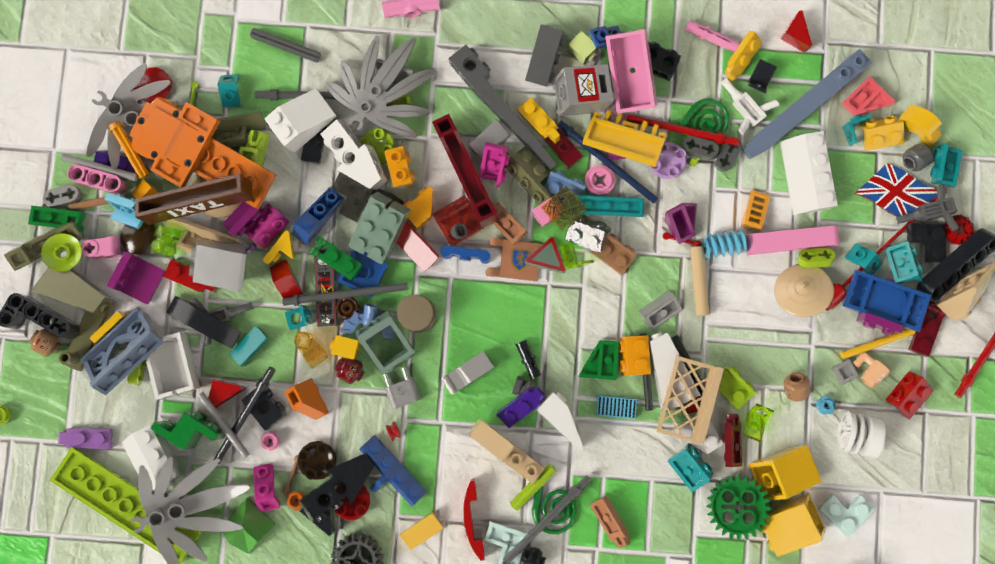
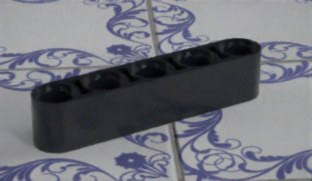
[917,228,995,301]

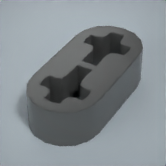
[683,136,719,161]
[715,137,742,172]

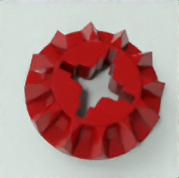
[945,214,976,245]

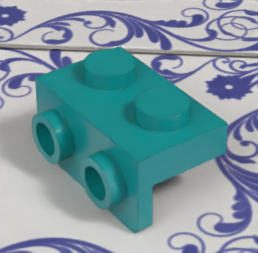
[930,143,963,188]

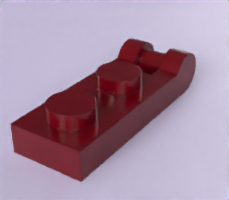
[908,301,946,357]

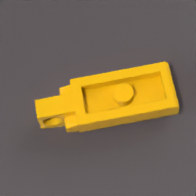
[517,98,561,144]

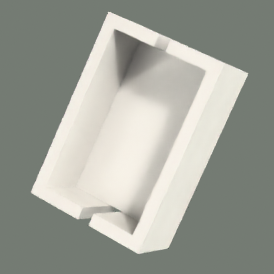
[146,332,200,400]

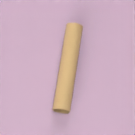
[690,246,709,316]

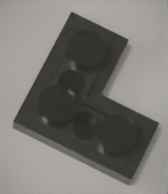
[332,172,374,223]

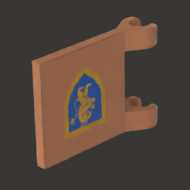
[486,237,541,282]

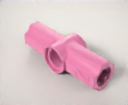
[382,0,440,18]

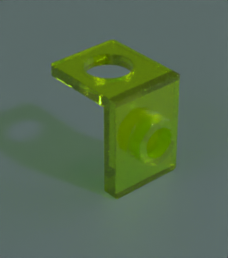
[560,243,594,270]
[742,403,774,442]

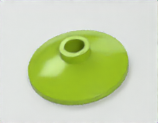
[41,233,82,272]

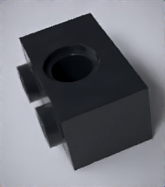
[240,387,287,431]

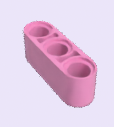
[67,165,127,195]

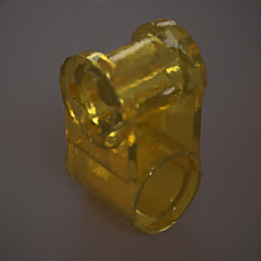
[294,332,328,369]

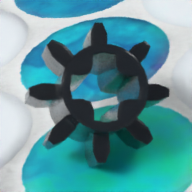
[520,547,546,564]

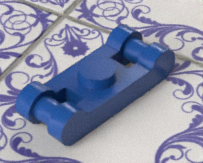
[441,246,491,264]

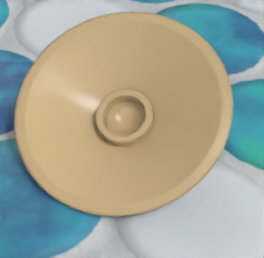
[774,264,834,317]

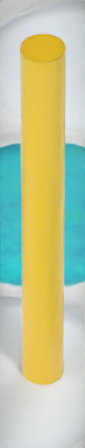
[840,329,916,359]

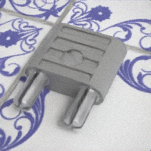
[383,366,421,410]

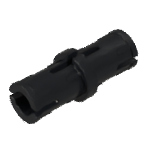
[515,340,542,380]

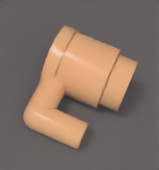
[852,352,890,388]

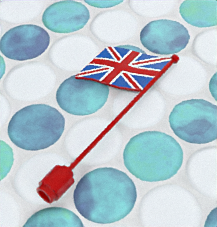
[826,164,947,311]

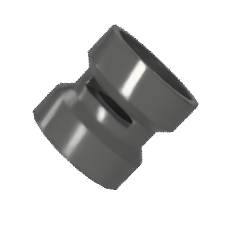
[512,375,536,395]

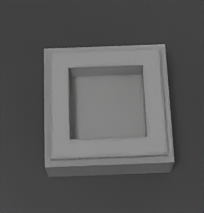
[831,359,859,385]

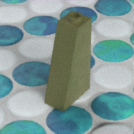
[31,267,114,316]

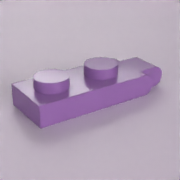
[58,428,113,449]

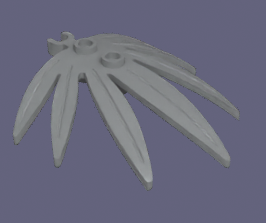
[326,35,436,138]
[86,63,171,178]
[131,456,250,564]

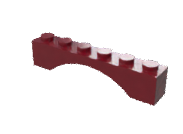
[432,114,499,227]

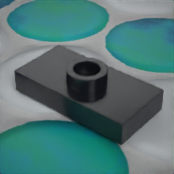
[301,126,327,164]

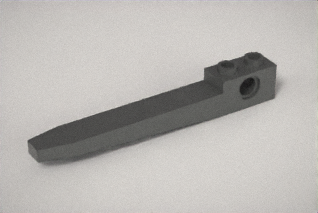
[448,44,557,171]

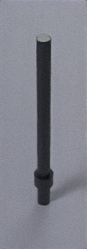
[213,366,276,464]

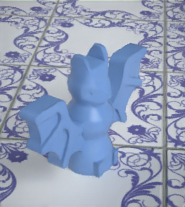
[341,304,395,344]

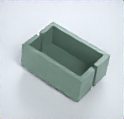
[348,192,411,264]

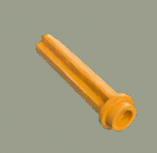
[109,121,149,179]

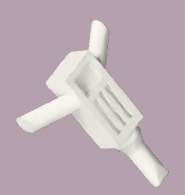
[721,78,779,135]

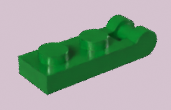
[28,205,86,232]
[308,236,363,281]

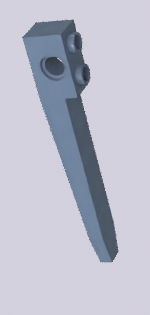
[743,49,872,159]

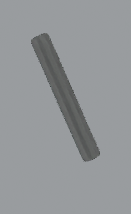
[250,28,321,63]

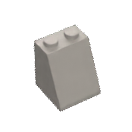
[189,240,246,292]

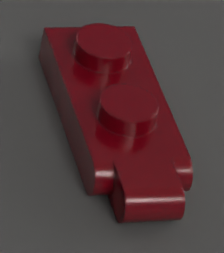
[723,414,742,467]

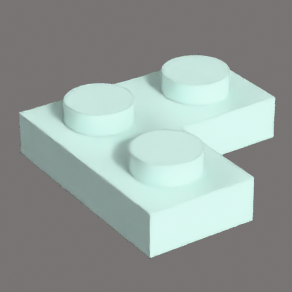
[818,495,875,538]
[484,521,528,564]

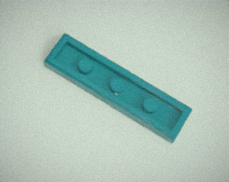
[567,195,644,217]

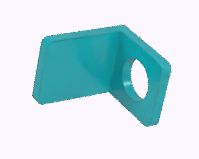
[217,74,241,107]
[842,114,873,146]
[845,243,882,275]
[285,304,312,330]

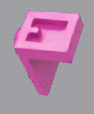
[254,463,280,512]

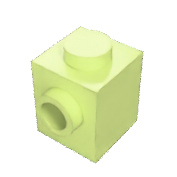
[567,31,597,65]

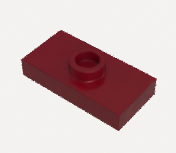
[544,128,583,169]

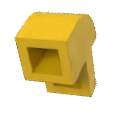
[899,105,942,148]

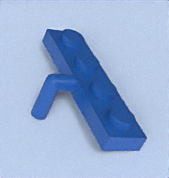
[359,435,427,507]

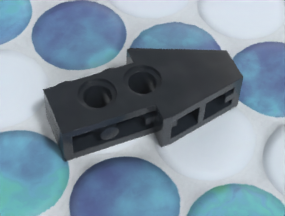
[299,454,374,523]

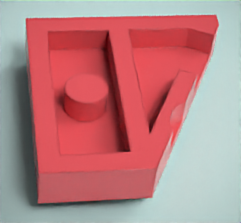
[841,76,896,117]

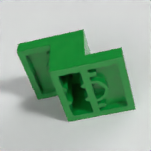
[150,411,225,450]

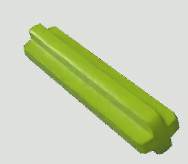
[510,464,556,511]

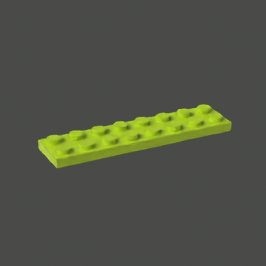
[49,447,203,564]

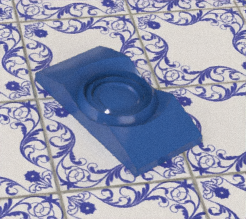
[843,270,931,332]

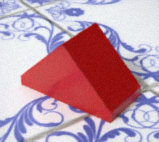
[781,10,812,52]
[269,259,303,298]
[208,380,246,408]

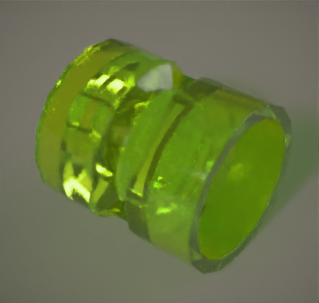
[149,225,182,257]

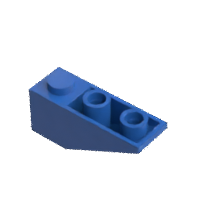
[292,187,344,246]

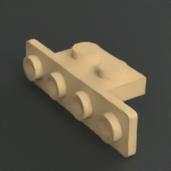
[167,217,240,253]

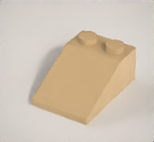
[937,262,995,322]

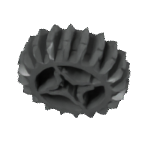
[330,533,384,564]

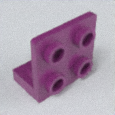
[106,252,165,304]

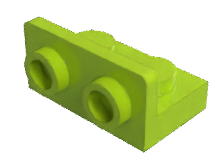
[718,366,757,410]

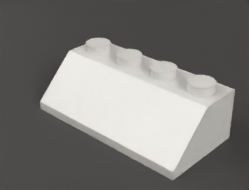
[780,131,838,215]

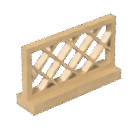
[656,356,724,445]

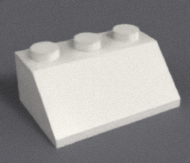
[122,424,184,492]

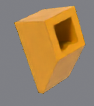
[404,186,434,231]

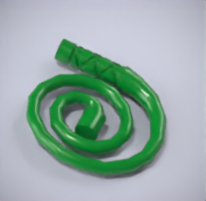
[678,98,730,141]
[531,486,577,535]

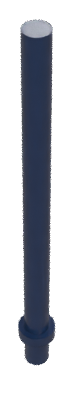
[557,120,658,204]

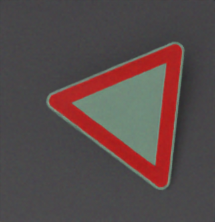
[525,237,566,274]

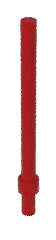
[626,114,739,146]
[954,333,995,398]

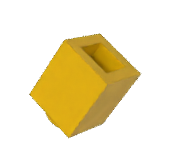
[330,335,361,360]

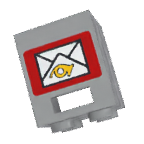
[552,64,615,116]

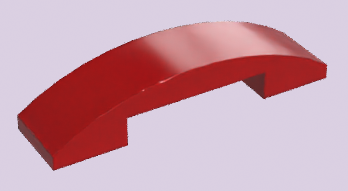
[463,479,485,561]

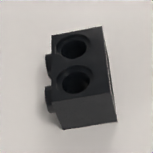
[649,42,681,82]

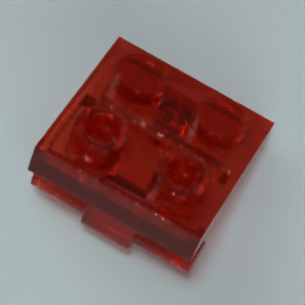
[432,195,484,246]

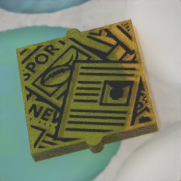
[541,185,587,231]

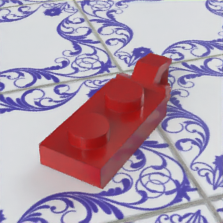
[163,259,217,293]

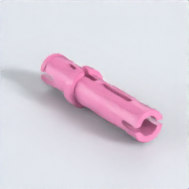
[685,19,740,53]

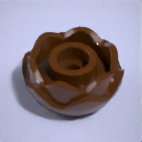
[335,297,359,320]

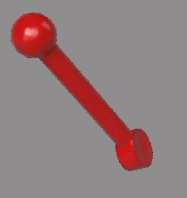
[662,232,701,247]

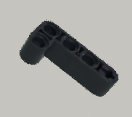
[0,293,80,339]

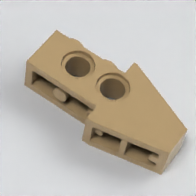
[468,418,544,484]

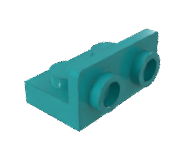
[885,241,924,284]
[668,443,713,492]

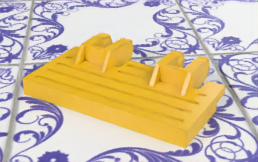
[583,110,667,167]

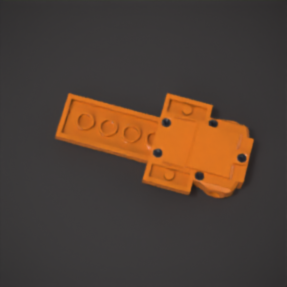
[129,97,277,209]

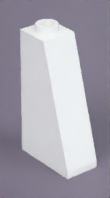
[649,331,700,413]

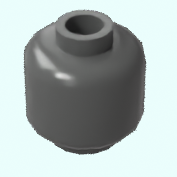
[903,143,933,172]

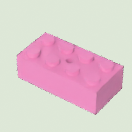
[605,28,657,113]

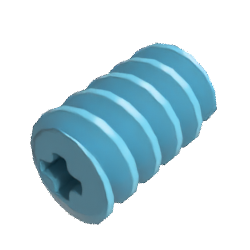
[704,230,747,259]

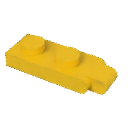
[725,30,762,81]

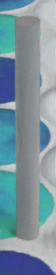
[61,153,138,182]
[197,392,250,459]

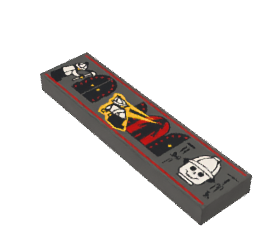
[314,250,337,327]

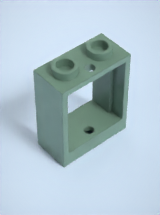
[355,311,415,374]

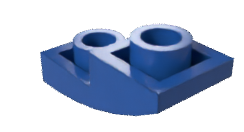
[589,25,621,49]

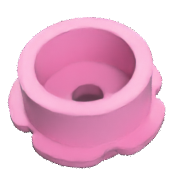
[261,431,280,451]

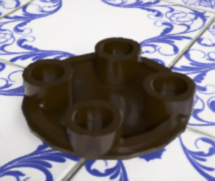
[120,222,159,255]
[297,441,337,480]

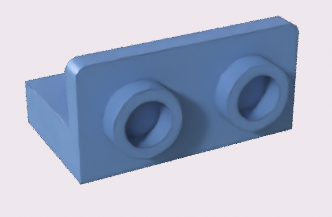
[544,171,586,207]

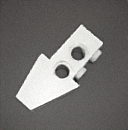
[321,120,388,189]

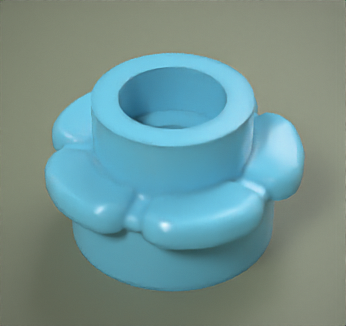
[816,396,836,415]

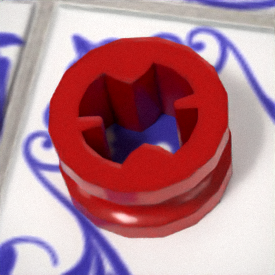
[385,421,401,441]

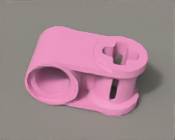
[81,236,122,259]

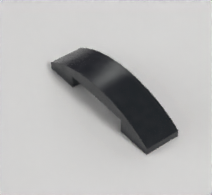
[166,296,242,349]

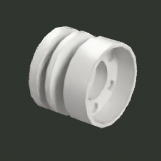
[837,411,886,459]

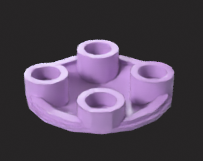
[649,142,686,179]

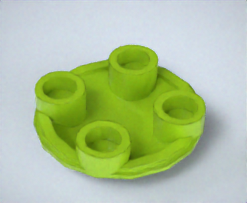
[359,128,395,165]

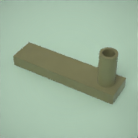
[59,303,113,371]

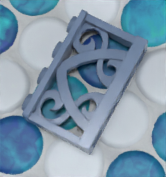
[80,307,164,396]

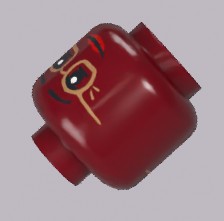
[334,357,364,384]

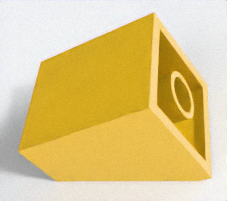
[749,445,822,500]
[761,493,826,556]

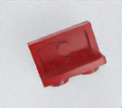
[886,371,934,420]

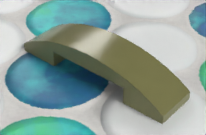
[4,221,83,271]

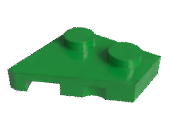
[579,340,619,380]

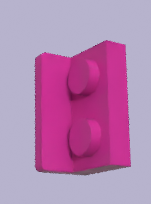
[245,203,289,249]

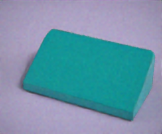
[229,325,270,367]

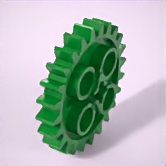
[706,475,772,540]

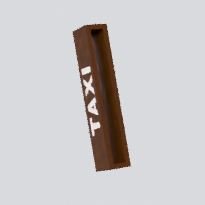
[135,173,253,225]

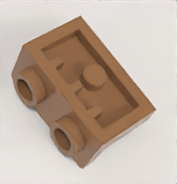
[591,233,637,276]

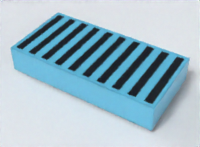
[596,396,637,419]

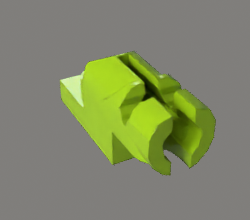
[239,130,270,167]

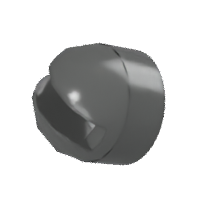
[450,223,468,239]

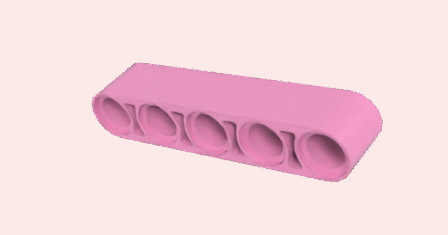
[745,226,840,255]

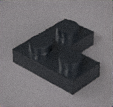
[906,223,946,263]

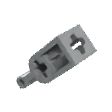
[441,351,494,395]

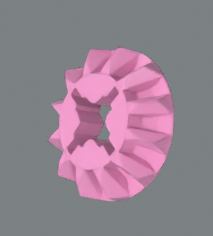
[585,165,615,195]

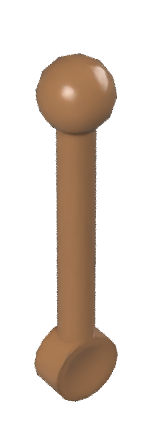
[283,455,298,495]

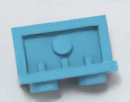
[104,193,143,229]

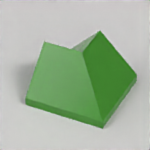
[223,498,276,554]

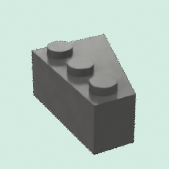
[525,24,566,87]

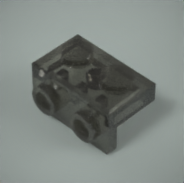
[565,215,611,253]

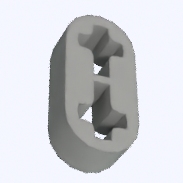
[43,185,82,208]

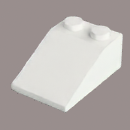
[265,88,337,153]
[536,392,584,451]

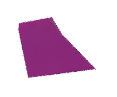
[664,203,697,244]

